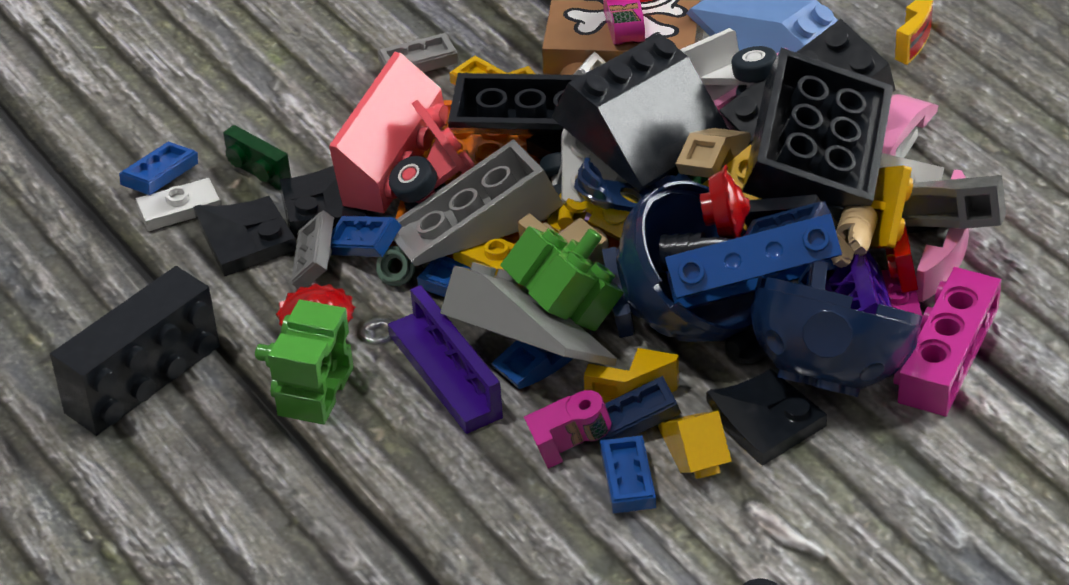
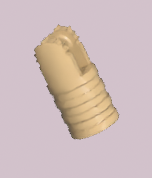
[831,206,878,268]

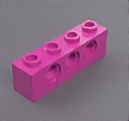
[893,267,1002,417]

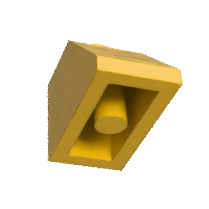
[658,411,732,479]

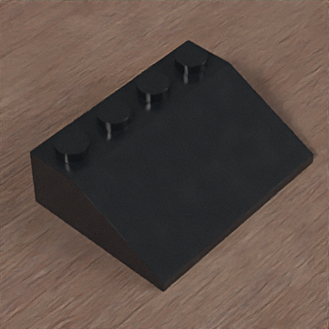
[551,33,729,192]
[742,47,893,206]

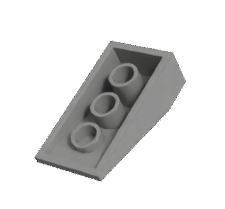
[393,139,564,266]
[440,262,617,367]

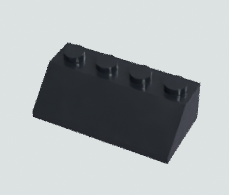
[448,73,582,136]

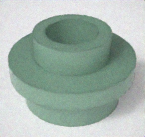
[376,246,416,286]

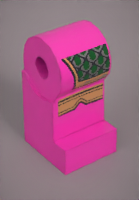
[603,0,645,45]
[524,390,612,469]

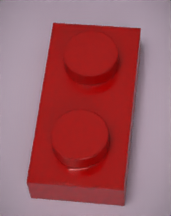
[885,218,918,293]

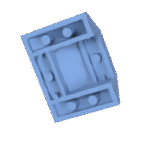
[686,0,838,53]

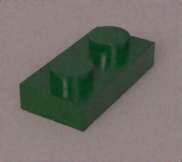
[223,125,291,190]

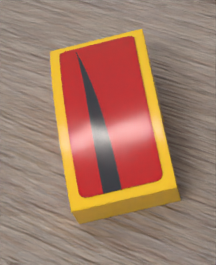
[895,0,933,65]

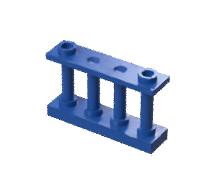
[665,213,842,309]

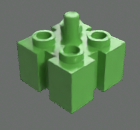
[500,226,624,331]
[255,299,354,425]

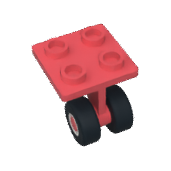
[389,99,475,211]

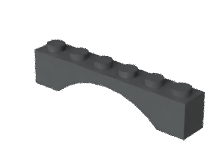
[841,175,1006,229]

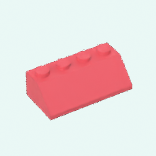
[329,52,448,213]

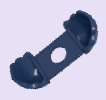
[574,157,693,212]

